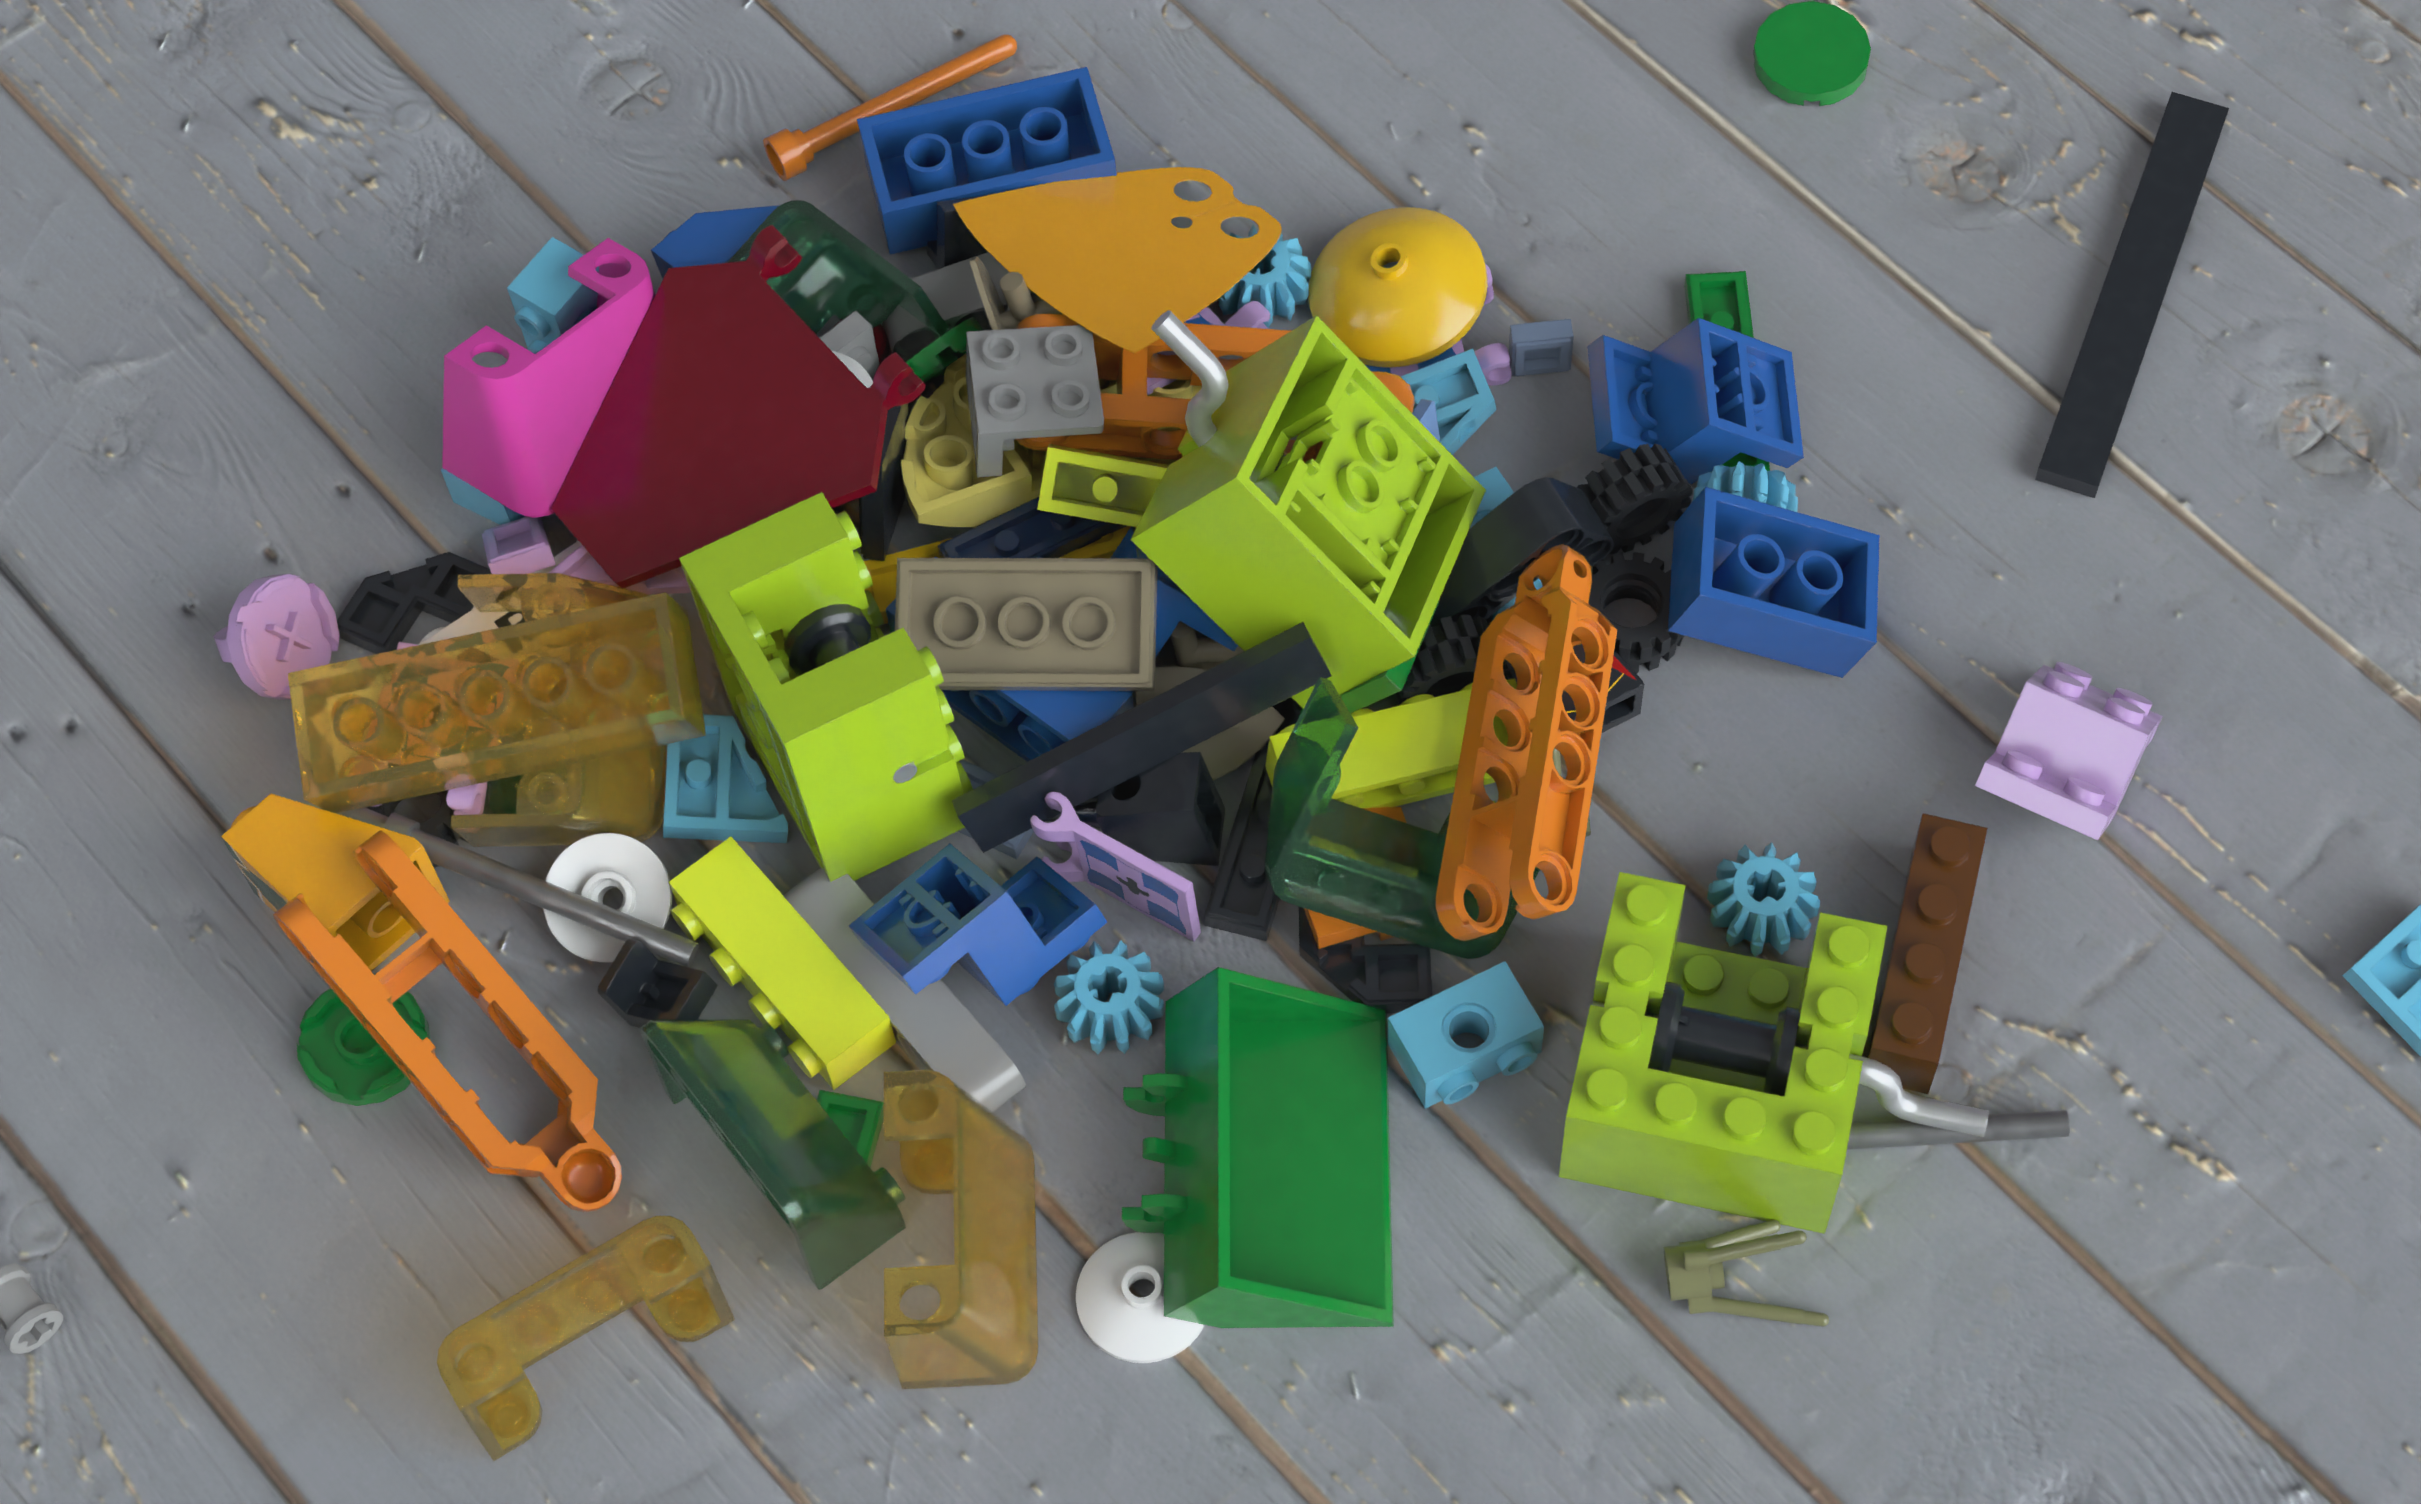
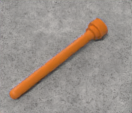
[763,34,1017,181]

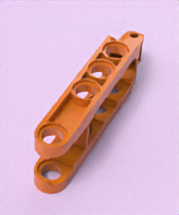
[1016,313,1415,462]
[1436,544,1617,941]
[273,830,622,1212]

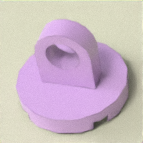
[213,574,340,700]

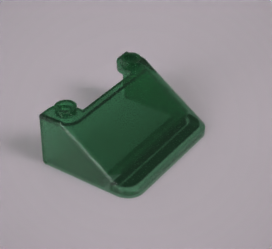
[639,1019,906,1290]

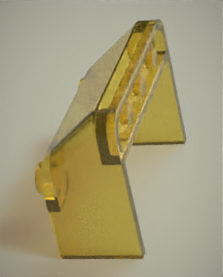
[451,573,667,847]

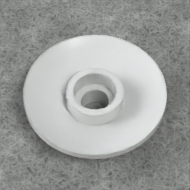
[543,833,672,963]
[1076,1232,1205,1363]

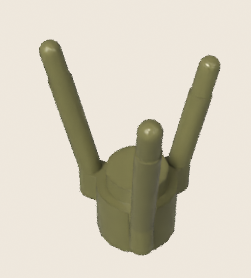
[1664,1220,1829,1327]

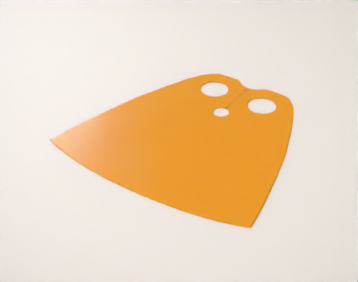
[953,167,1282,354]

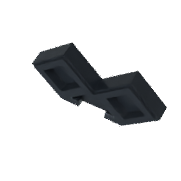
[337,552,506,660]
[1298,893,1432,1013]

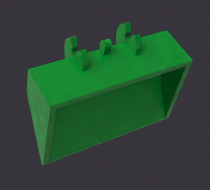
[1122,967,1394,1328]

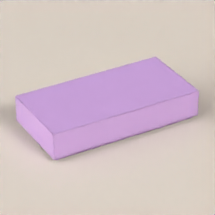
[482,517,556,584]

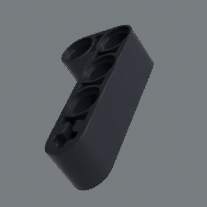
[1430,477,1614,627]

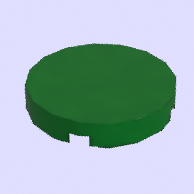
[1753,1,1871,106]
[906,317,984,385]
[297,988,430,1106]

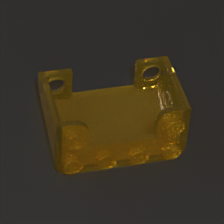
[884,1070,1038,1389]
[437,1216,735,1461]

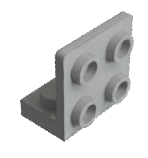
[965,325,1104,477]

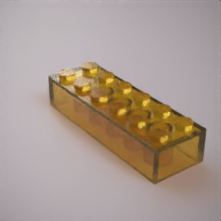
[288,592,706,813]

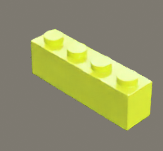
[1037,444,1169,527]
[1265,678,1517,824]
[669,836,896,1090]

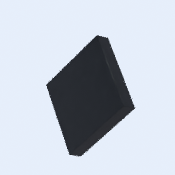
[859,403,908,561]

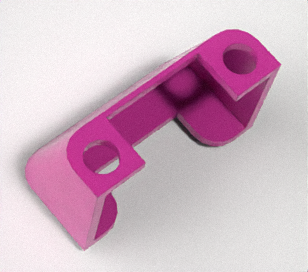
[442,238,655,518]

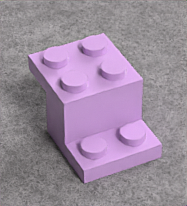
[1975,662,2163,841]

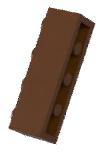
[1867,813,1988,1094]

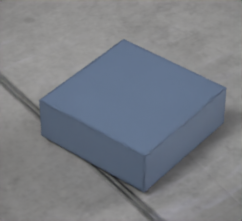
[1509,319,1574,377]

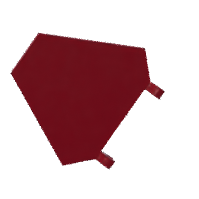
[551,225,926,589]

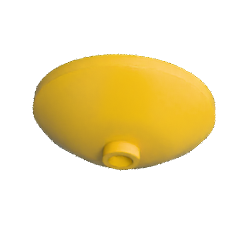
[1308,207,1488,367]

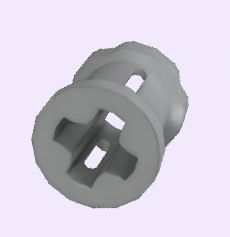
[0,1263,63,1354]

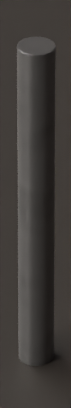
[1847,1110,2070,1149]

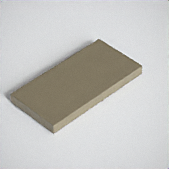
[895,558,1158,691]

